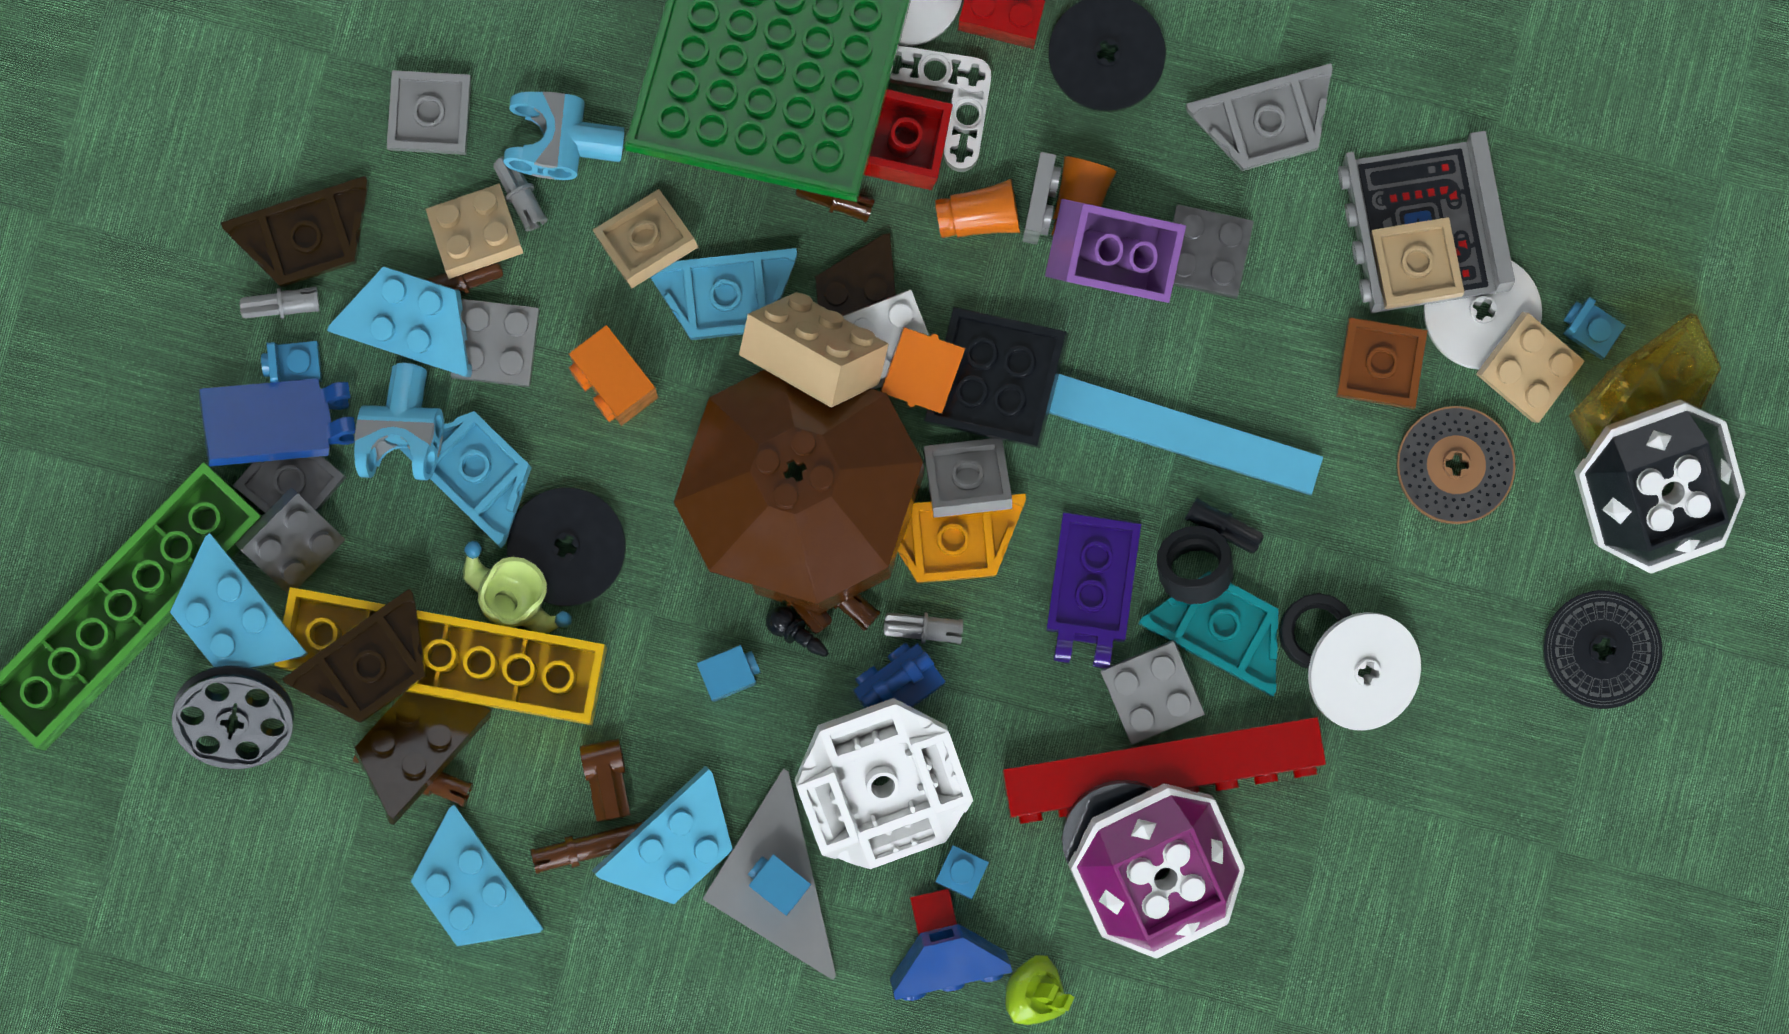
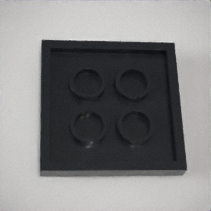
[924,307,1069,448]

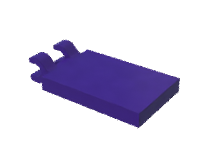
[1046,513,1141,668]

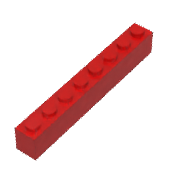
[1002,717,1326,824]

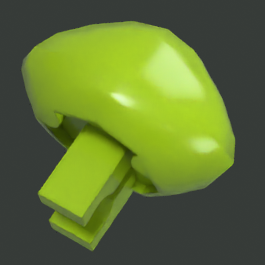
[1005,955,1075,1025]

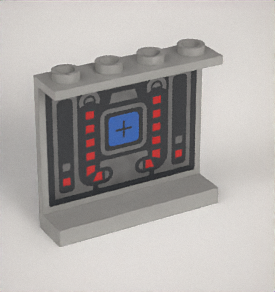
[1338,131,1515,313]

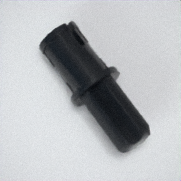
[1185,497,1264,554]

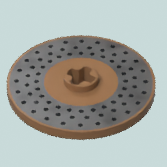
[1396,406,1515,524]

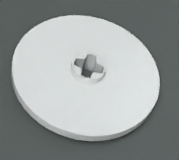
[1423,260,1542,370]
[1308,612,1421,730]

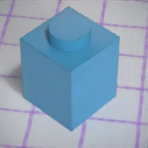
[696,645,761,702]
[935,845,989,900]
[748,854,811,916]

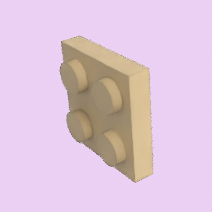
[425,183,523,279]
[593,189,698,289]
[1370,217,1465,309]
[1476,312,1585,423]

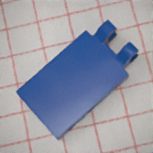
[199,378,356,467]

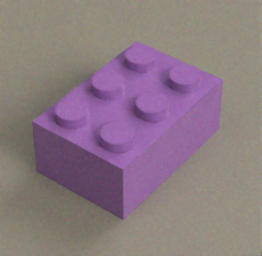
[1045,199,1186,303]

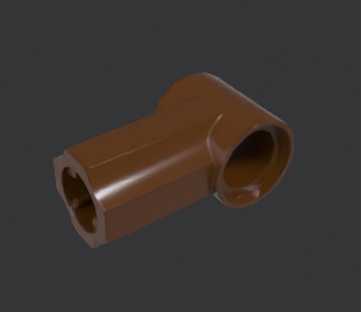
[579,738,631,822]

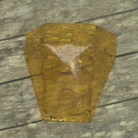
[1569,313,1721,454]

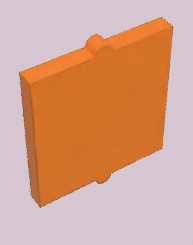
[880,327,965,414]

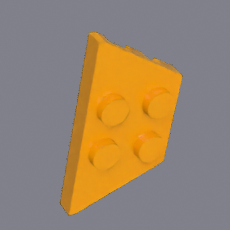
[898,494,1026,583]

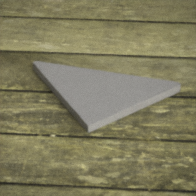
[703,768,836,980]

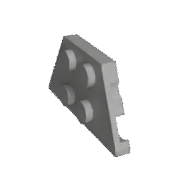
[1185,63,1333,171]

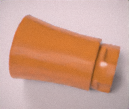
[1052,156,1117,236]
[935,179,1020,238]

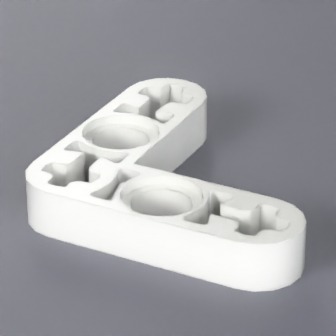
[889,46,991,172]

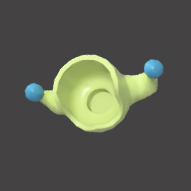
[463,541,572,634]

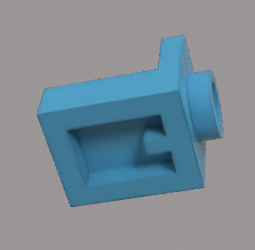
[1563,297,1626,360]
[261,341,322,383]

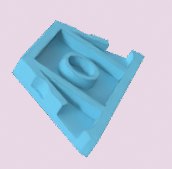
[650,248,797,340]
[327,267,472,377]
[400,411,532,548]
[170,533,308,668]
[592,766,733,904]
[411,805,544,946]

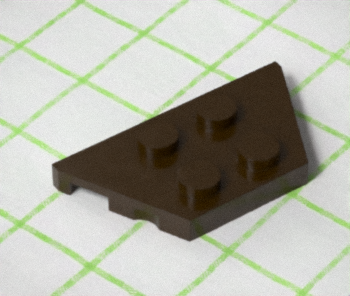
[221,176,369,288]
[815,233,896,316]
[282,589,427,723]
[354,691,491,826]

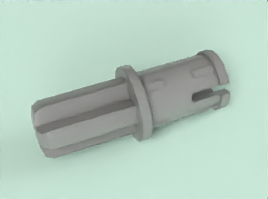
[493,156,548,232]
[239,286,320,319]
[883,612,963,645]

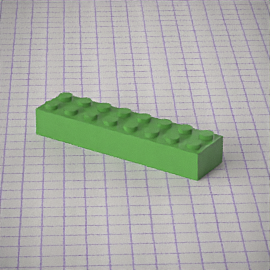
[0,462,262,751]

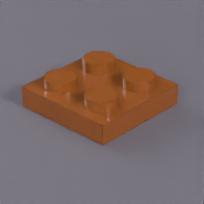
[1336,318,1428,410]

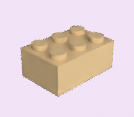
[739,292,889,408]

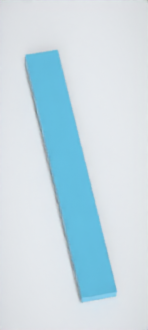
[1049,374,1323,496]

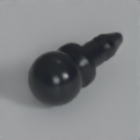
[766,605,829,657]

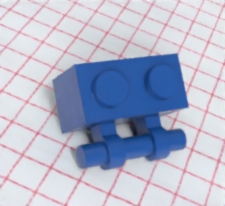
[853,643,945,708]

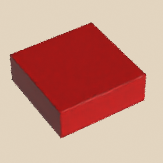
[910,889,957,936]

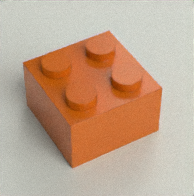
[568,325,659,426]

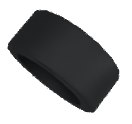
[1157,526,1233,604]
[1279,593,1352,669]

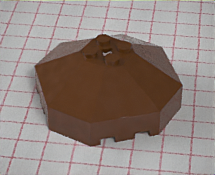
[674,370,925,614]

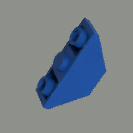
[890,924,1012,1001]

